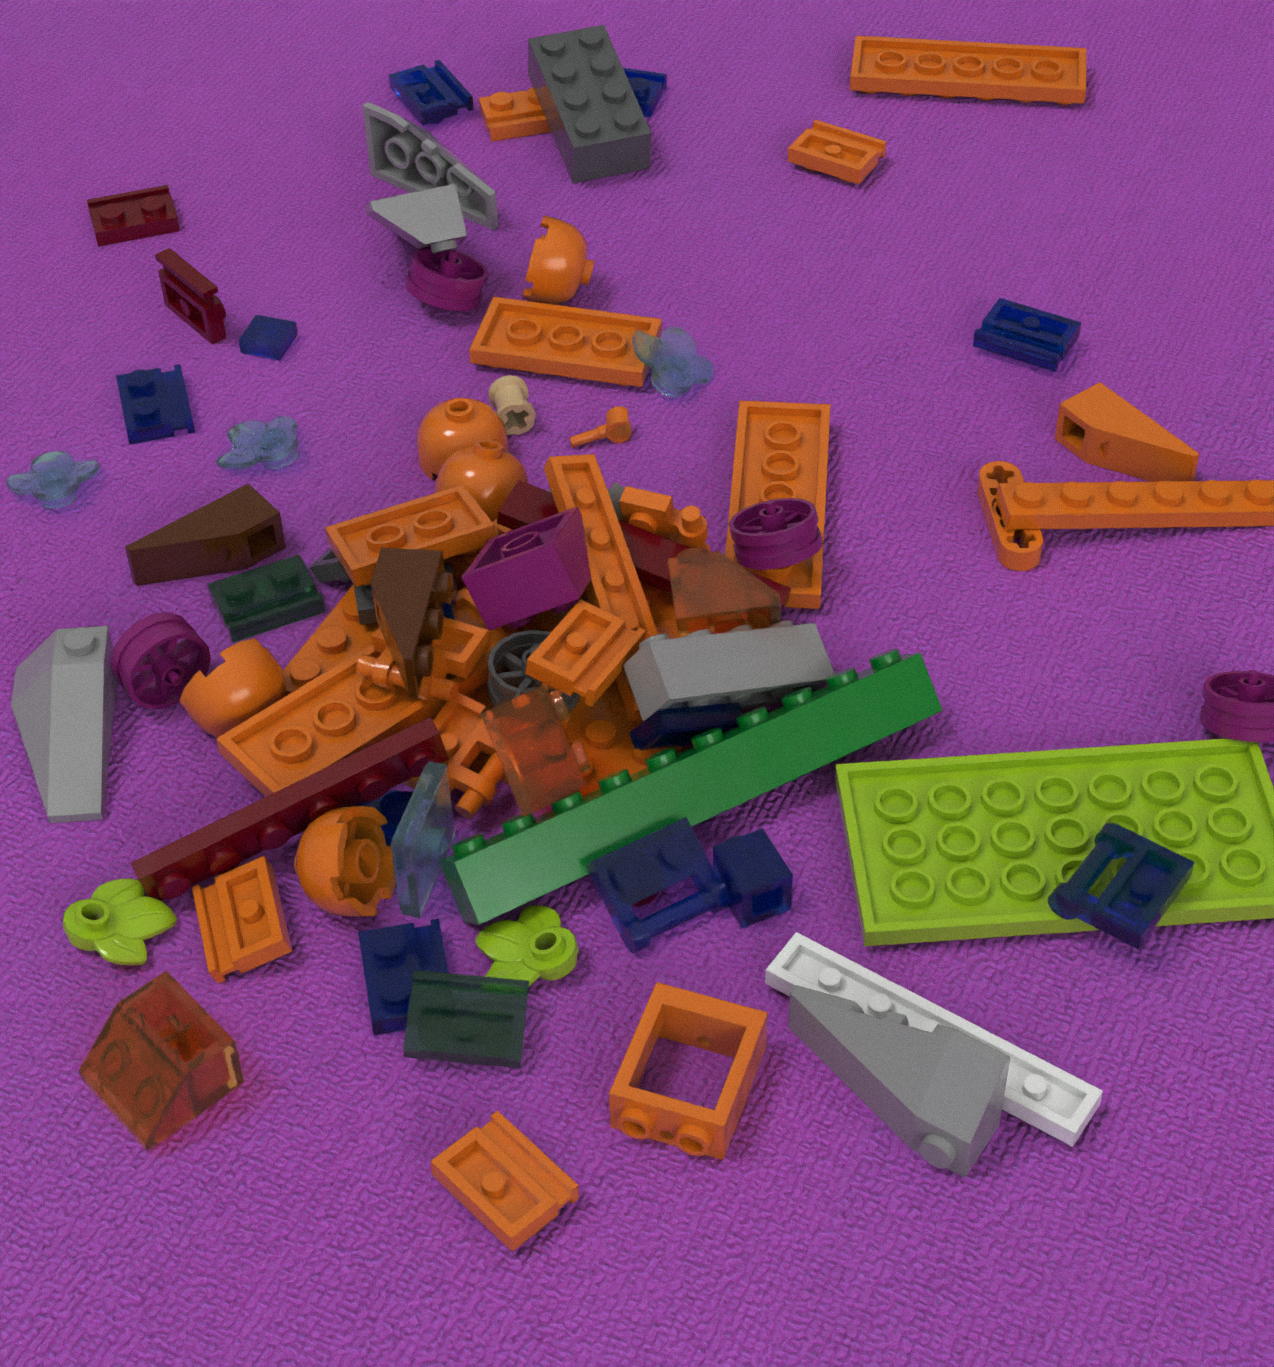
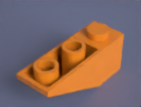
[1054,382,1200,482]

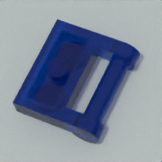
[586,817,731,954]
[1048,823,1195,949]

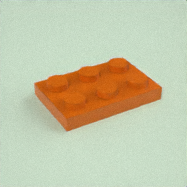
[325,484,496,587]

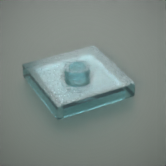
[391,761,455,918]

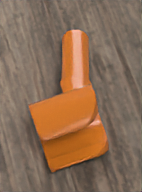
[569,406,632,448]

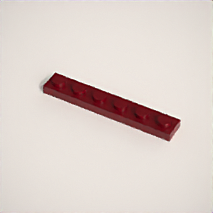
[131,717,449,901]

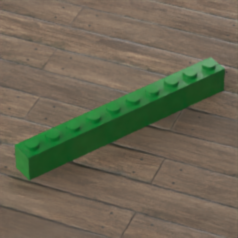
[439,648,943,925]

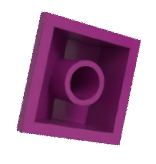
[462,506,591,631]

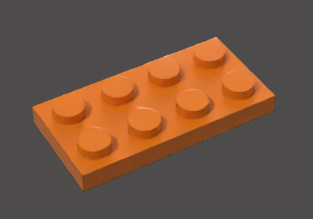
[469,297,662,387]

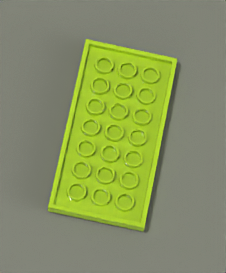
[835,738,1274,946]

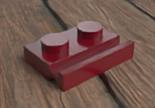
[87,185,180,247]
[155,248,227,345]

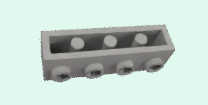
[623,620,835,722]

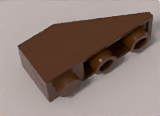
[125,483,286,586]
[370,548,453,698]

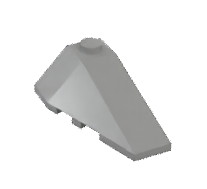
[362,102,498,230]
[365,184,467,254]
[11,626,117,823]
[788,985,1010,1178]

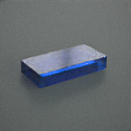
[629,702,743,751]

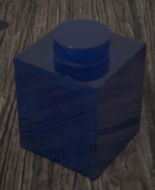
[713,828,793,928]

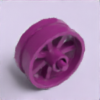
[406,247,488,311]
[728,498,823,570]
[110,612,211,710]
[1200,670,1274,742]

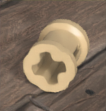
[488,375,536,435]

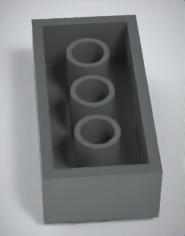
[528,25,651,183]

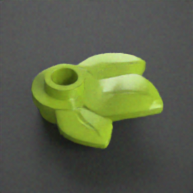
[63,878,177,965]
[475,905,579,994]

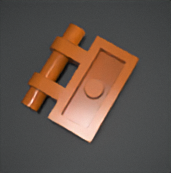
[619,486,711,556]
[356,617,490,702]
[403,692,531,819]

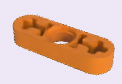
[977,461,1043,571]

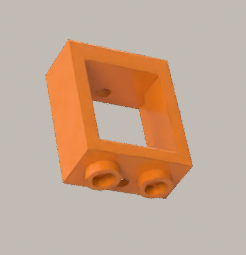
[609,982,768,1160]

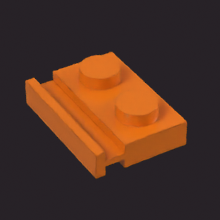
[478,87,551,142]
[788,119,887,184]
[525,599,646,706]
[192,856,292,984]
[430,1110,579,1252]

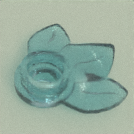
[632,326,714,397]
[215,416,299,469]
[6,451,100,509]

